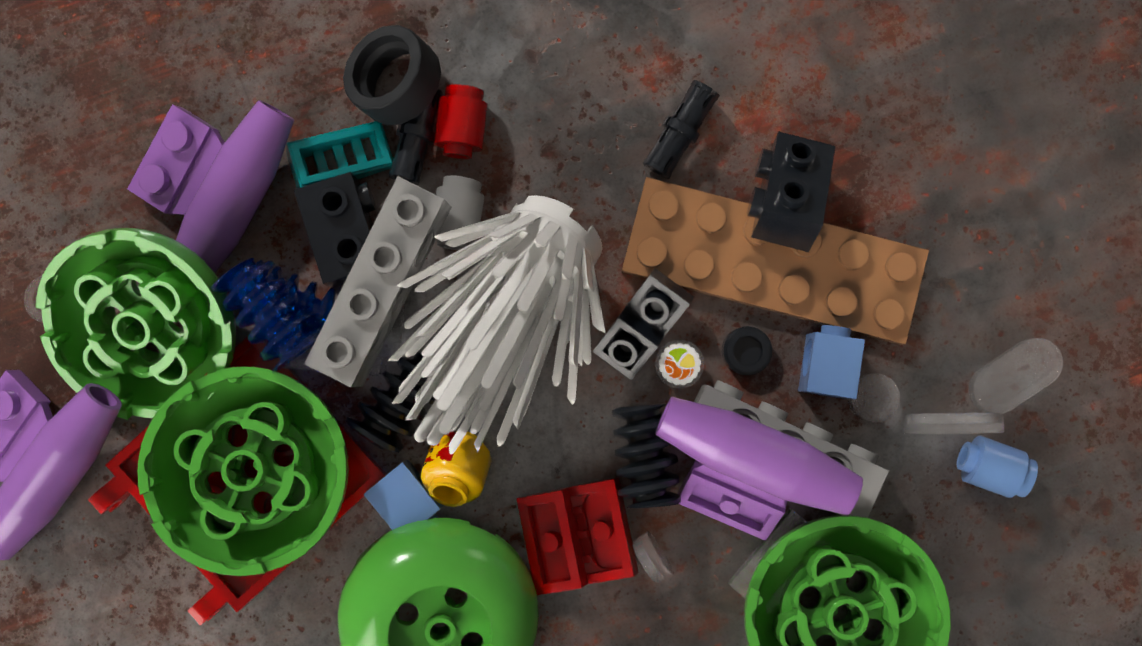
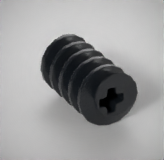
[345,350,435,453]
[612,404,681,508]

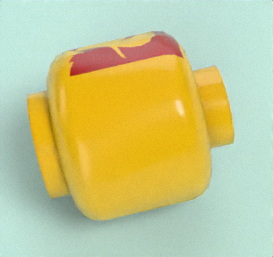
[420,431,492,507]

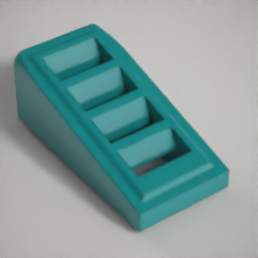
[286,121,393,189]

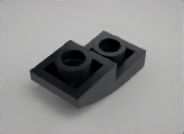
[593,268,694,380]

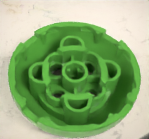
[36,228,236,420]
[137,366,349,576]
[744,515,951,646]
[338,518,539,646]

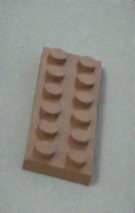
[621,177,929,345]

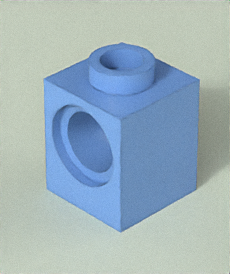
[798,325,865,399]
[363,460,444,530]

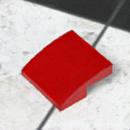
[516,477,639,595]

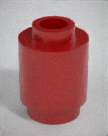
[434,84,488,159]

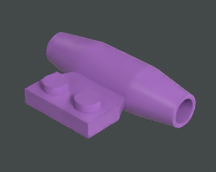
[127,100,294,273]
[0,370,122,560]
[656,397,863,541]

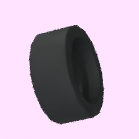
[343,25,441,125]

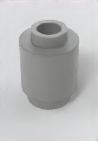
[436,175,485,250]

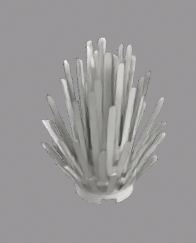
[388,195,606,455]

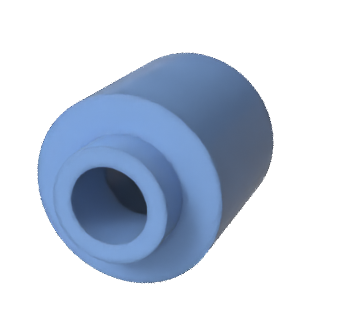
[956,436,1038,498]

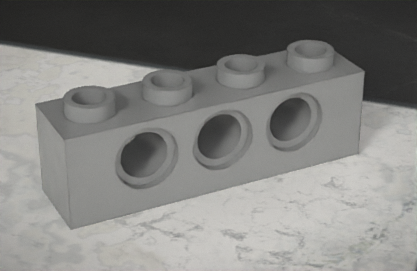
[304,176,452,387]
[694,380,889,518]

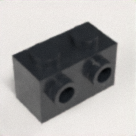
[747,131,836,252]
[294,172,376,288]

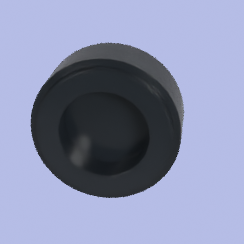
[722,326,772,375]

